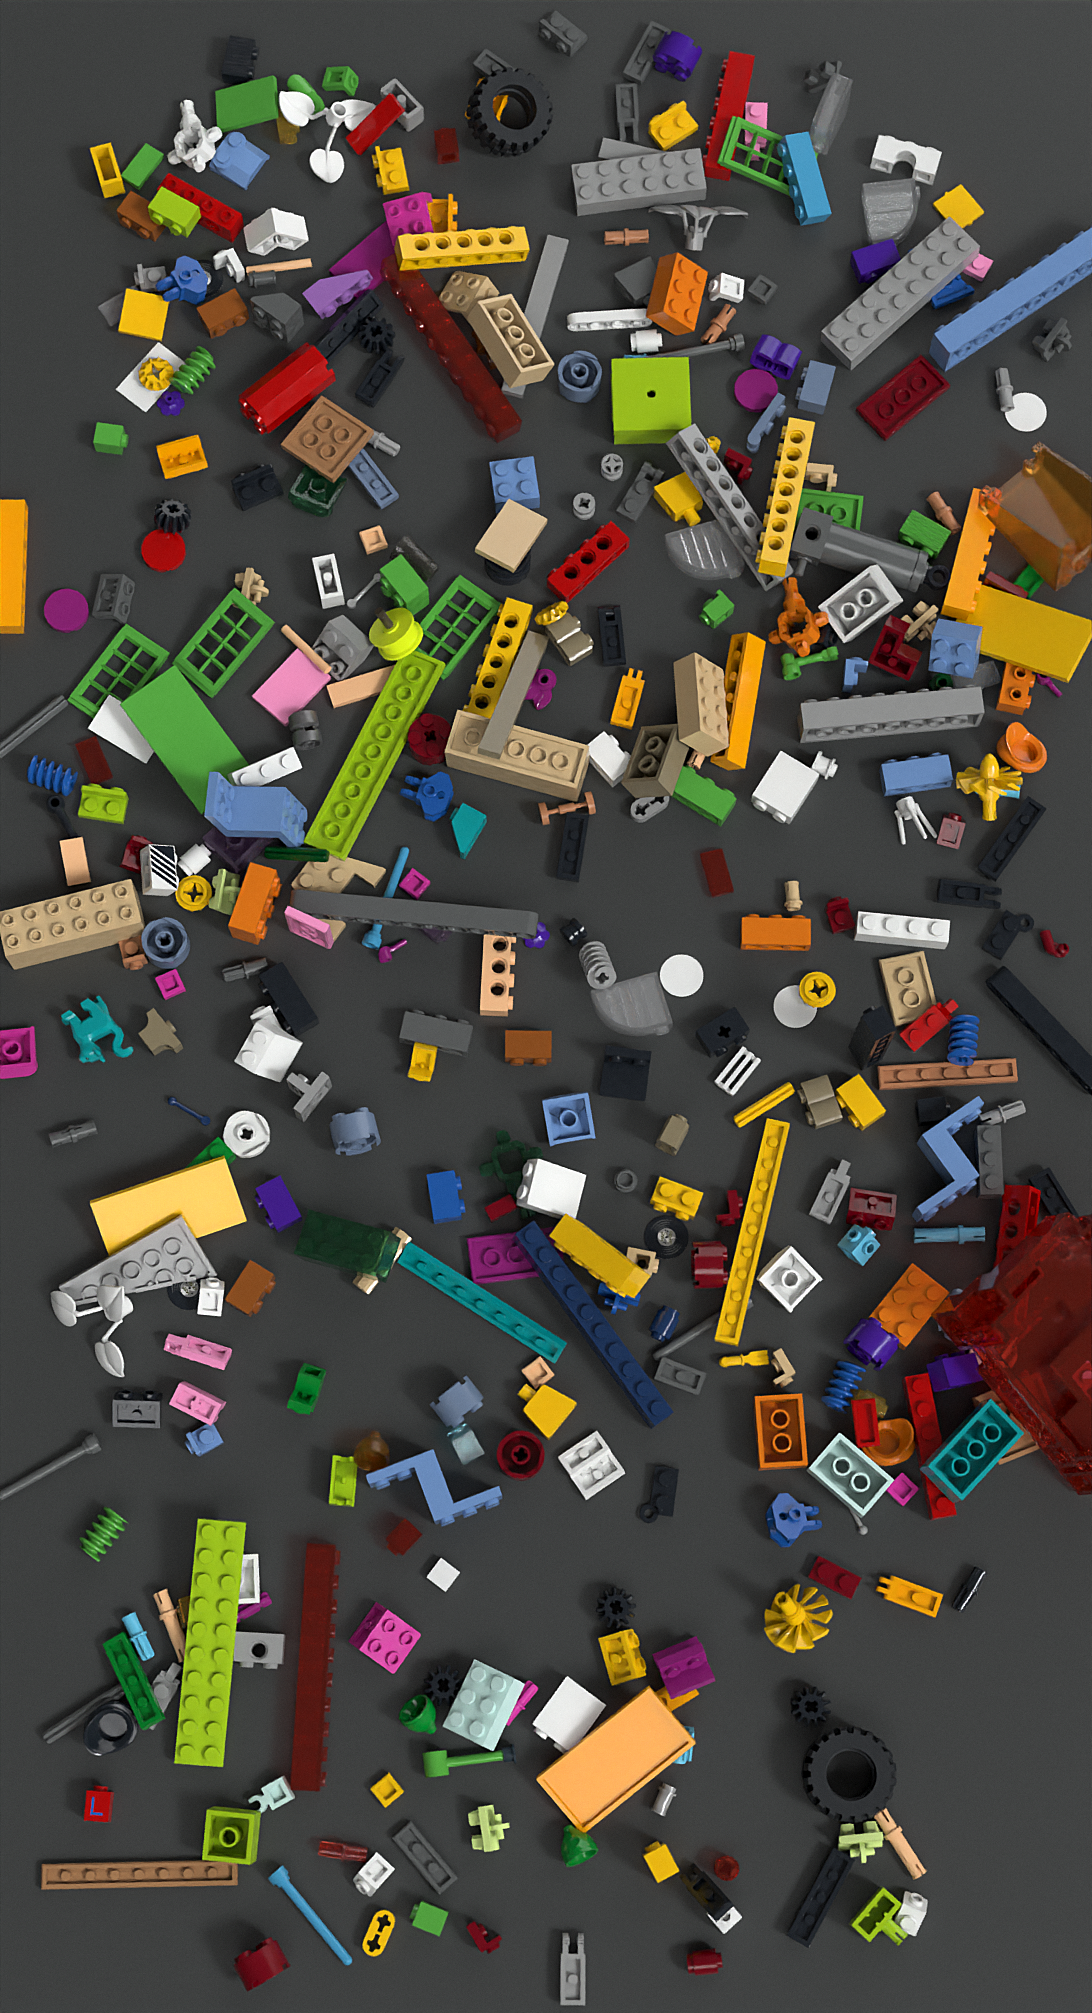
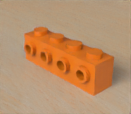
[996,662,1036,715]

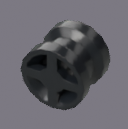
[559,918,588,947]

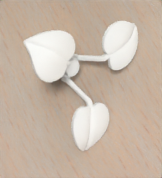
[279,91,376,183]
[50,1285,133,1377]

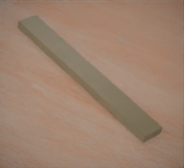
[477,631,550,760]

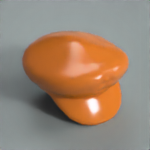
[996,722,1047,773]
[861,1418,915,1466]

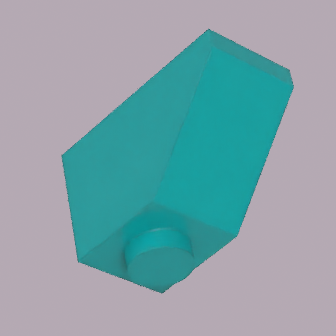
[450,803,487,860]

